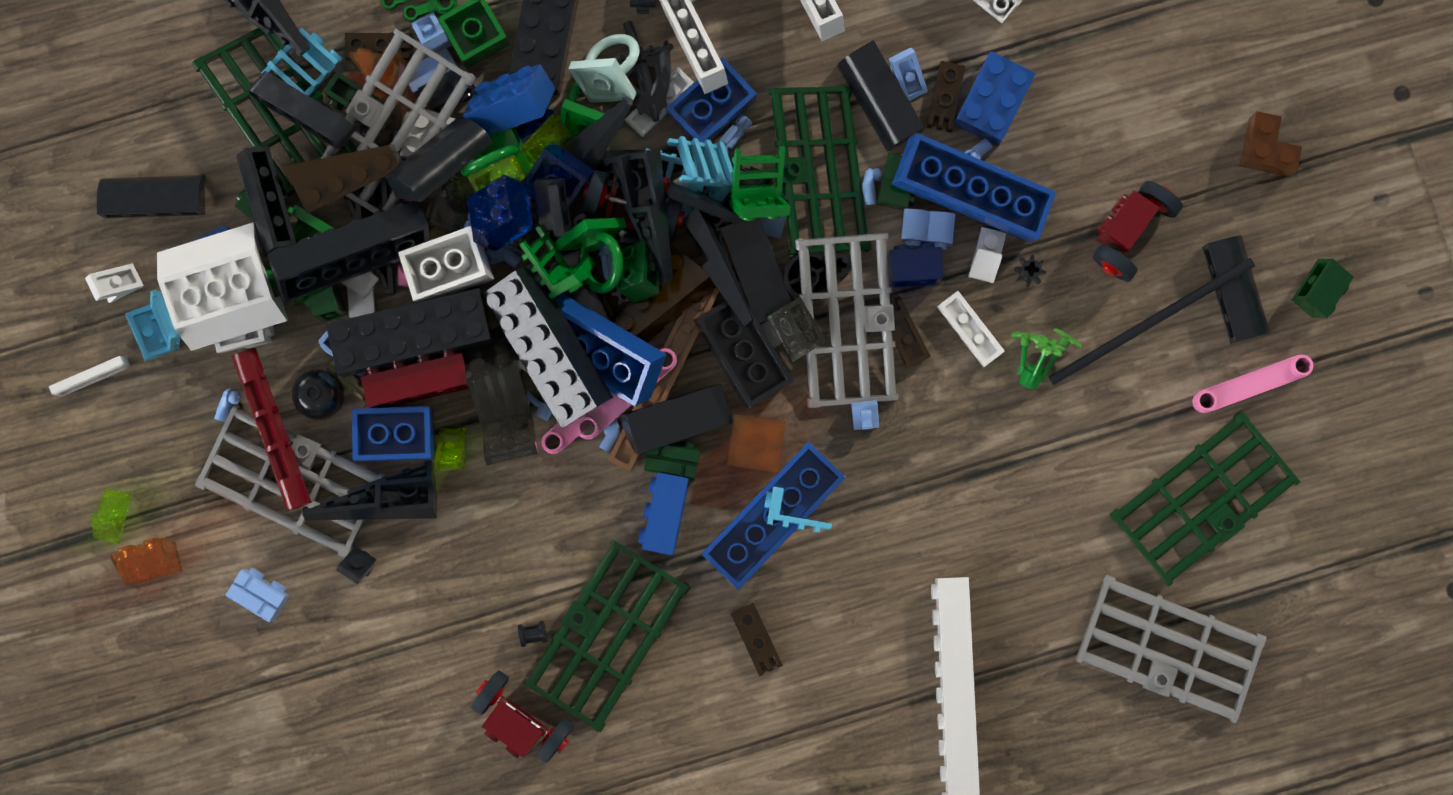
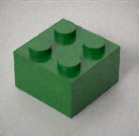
[437,0,510,69]

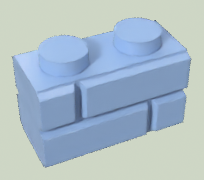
[226,567,290,623]

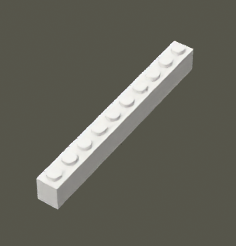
[931,577,980,795]

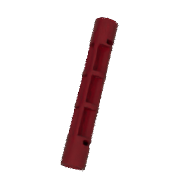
[231,348,312,511]

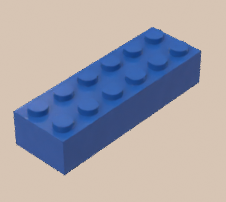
[892,133,1056,242]
[546,285,667,407]
[701,441,846,590]

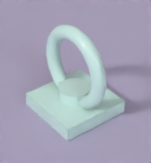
[568,34,640,103]

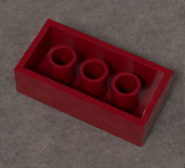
[361,350,475,408]

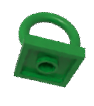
[559,82,621,139]
[461,127,534,191]
[555,218,627,294]

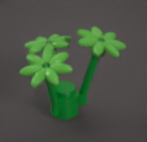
[1011,328,1082,390]

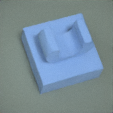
[851,400,879,430]

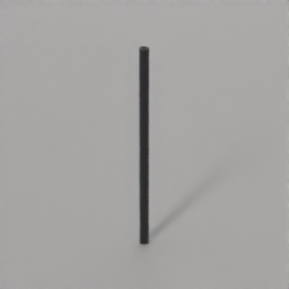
[1049,258,1255,385]

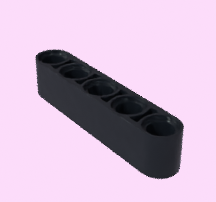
[248,71,356,150]

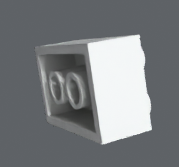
[398,226,494,303]

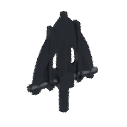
[617,21,674,122]

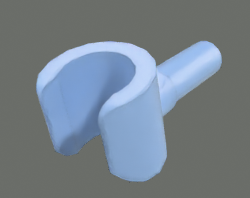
[523,389,552,421]

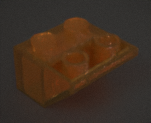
[349,48,407,97]
[110,537,183,585]

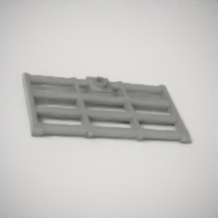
[321,28,476,213]
[795,233,899,408]
[195,404,385,558]
[1076,574,1267,723]

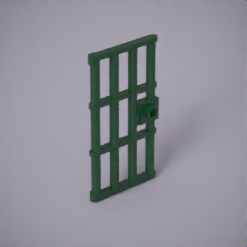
[191,28,357,198]
[768,85,872,255]
[1109,410,1300,586]
[523,539,691,732]

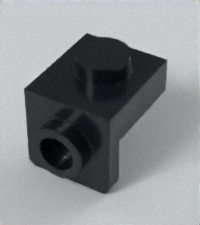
[336,546,377,585]

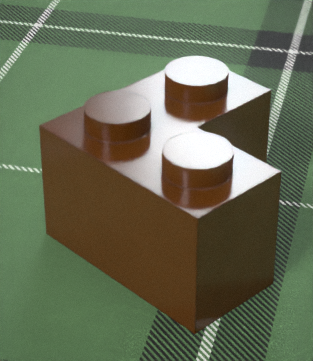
[1240,111,1302,177]

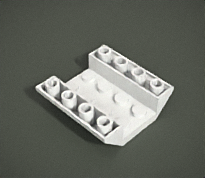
[157,222,288,351]

